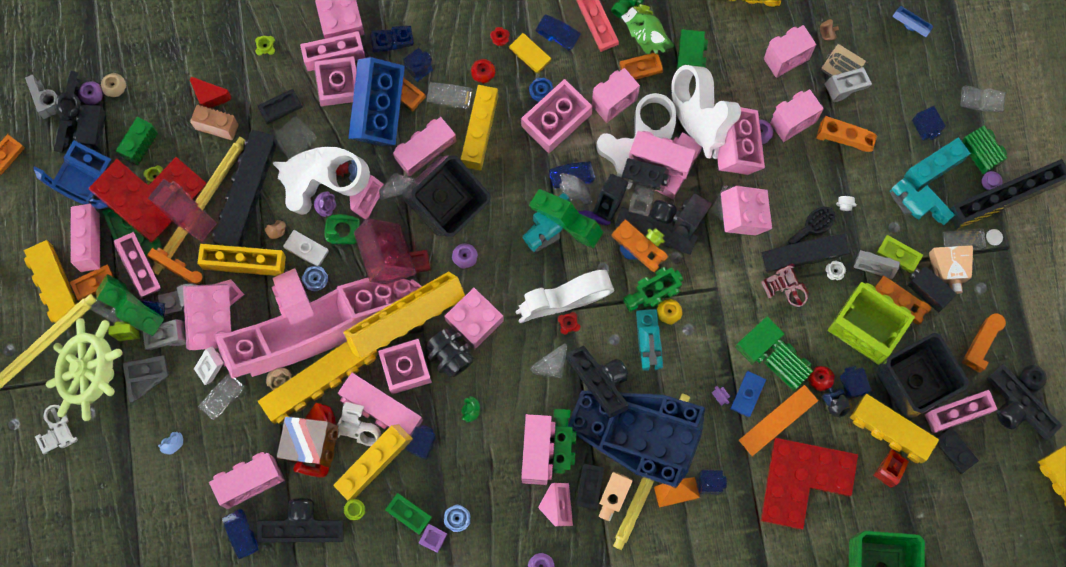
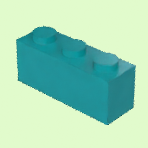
[904,137,971,191]

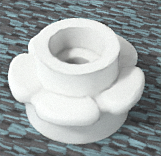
[836,196,857,211]
[825,261,846,280]

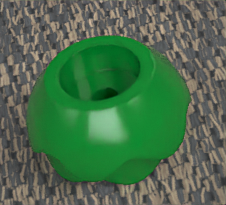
[461,396,480,423]

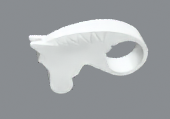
[672,65,741,159]
[596,93,676,190]
[273,147,370,215]
[516,270,614,323]

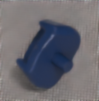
[822,387,845,406]

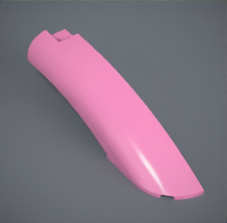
[217,274,422,378]

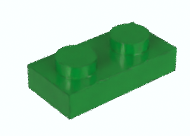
[385,493,432,535]

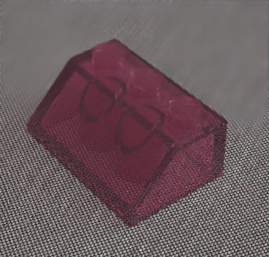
[354,218,416,284]

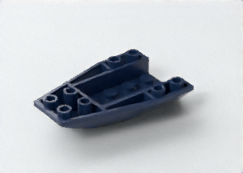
[568,391,705,488]

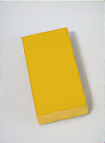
[509,33,551,74]

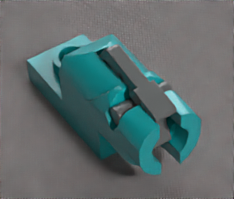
[890,178,955,225]
[522,191,570,252]
[636,309,663,371]

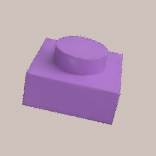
[419,524,447,553]

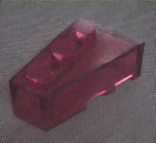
[148,179,217,242]

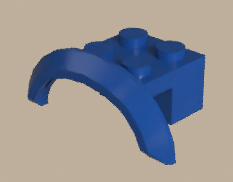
[34,140,111,209]

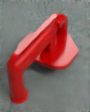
[293,403,336,478]

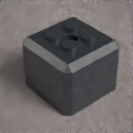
[402,155,491,237]
[876,333,969,420]

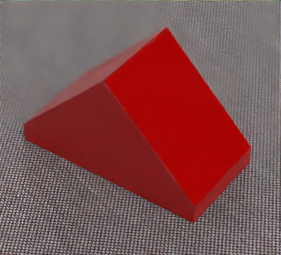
[190,77,232,109]
[873,449,909,488]

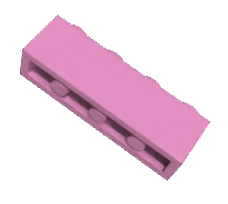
[338,373,423,437]

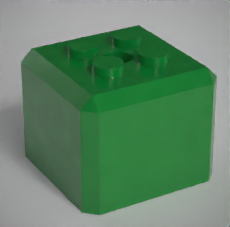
[849,531,925,567]

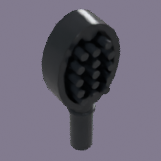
[788,207,836,245]

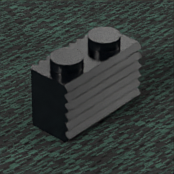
[593,174,629,221]

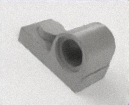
[825,67,872,102]
[25,75,58,119]
[158,283,196,317]
[143,319,186,350]

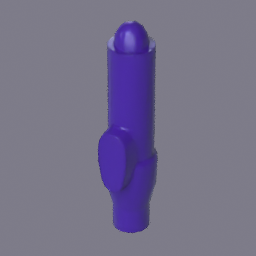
[578,210,611,225]

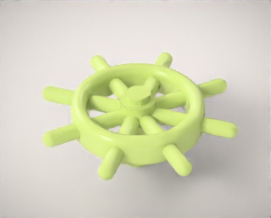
[46,318,122,421]

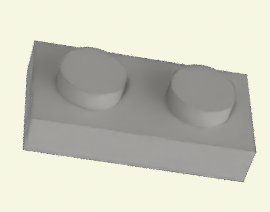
[853,250,900,279]

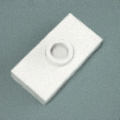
[283,230,329,267]

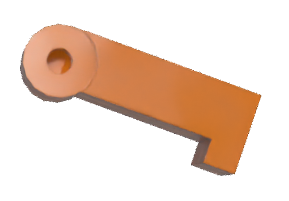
[816,116,877,152]
[961,313,1006,373]

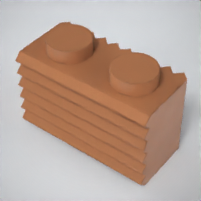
[190,105,238,140]

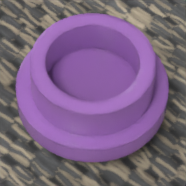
[982,171,1003,190]
[712,386,730,406]

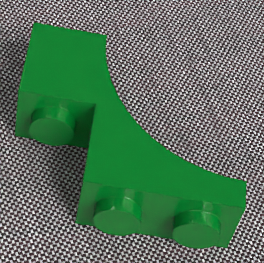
[529,189,604,249]
[96,274,164,336]

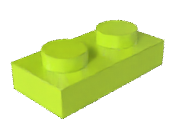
[876,235,923,274]
[108,321,140,341]

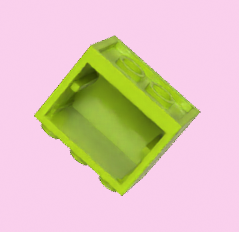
[827,282,915,365]

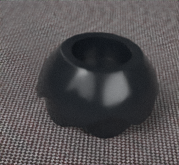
[1020,365,1047,391]
[827,394,853,418]

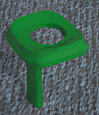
[325,214,360,244]

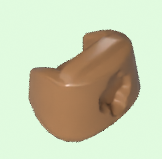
[820,19,839,40]
[265,220,286,239]

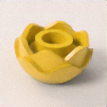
[657,299,682,325]

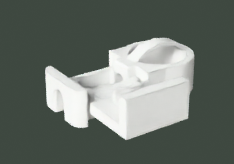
[337,402,381,446]
[35,405,78,455]

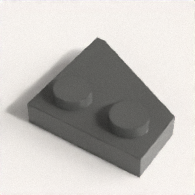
[123,355,169,403]

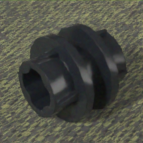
[426,328,474,378]

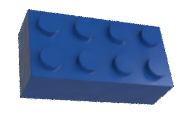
[348,57,405,146]

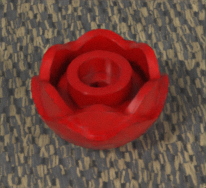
[471,59,495,83]
[808,366,835,391]

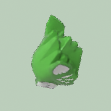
[622,7,675,54]

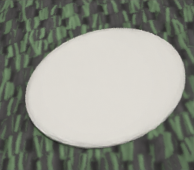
[986,229,1003,245]

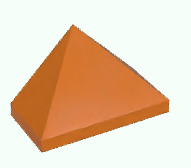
[654,477,700,508]

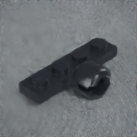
[53,70,81,153]
[615,200,698,255]
[566,346,629,418]
[987,364,1063,441]
[257,498,344,543]

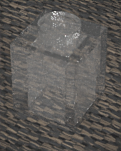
[629,185,655,216]

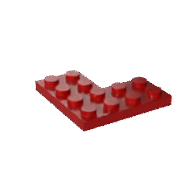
[89,157,207,243]
[760,438,858,530]

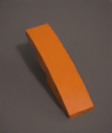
[739,385,819,456]

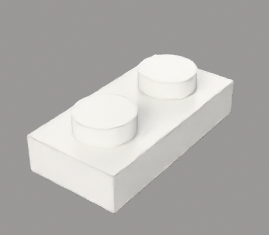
[194,346,224,385]

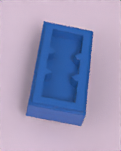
[893,6,933,37]
[730,371,766,417]

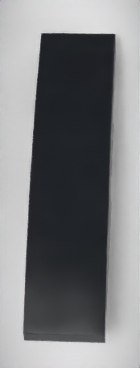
[762,234,850,273]

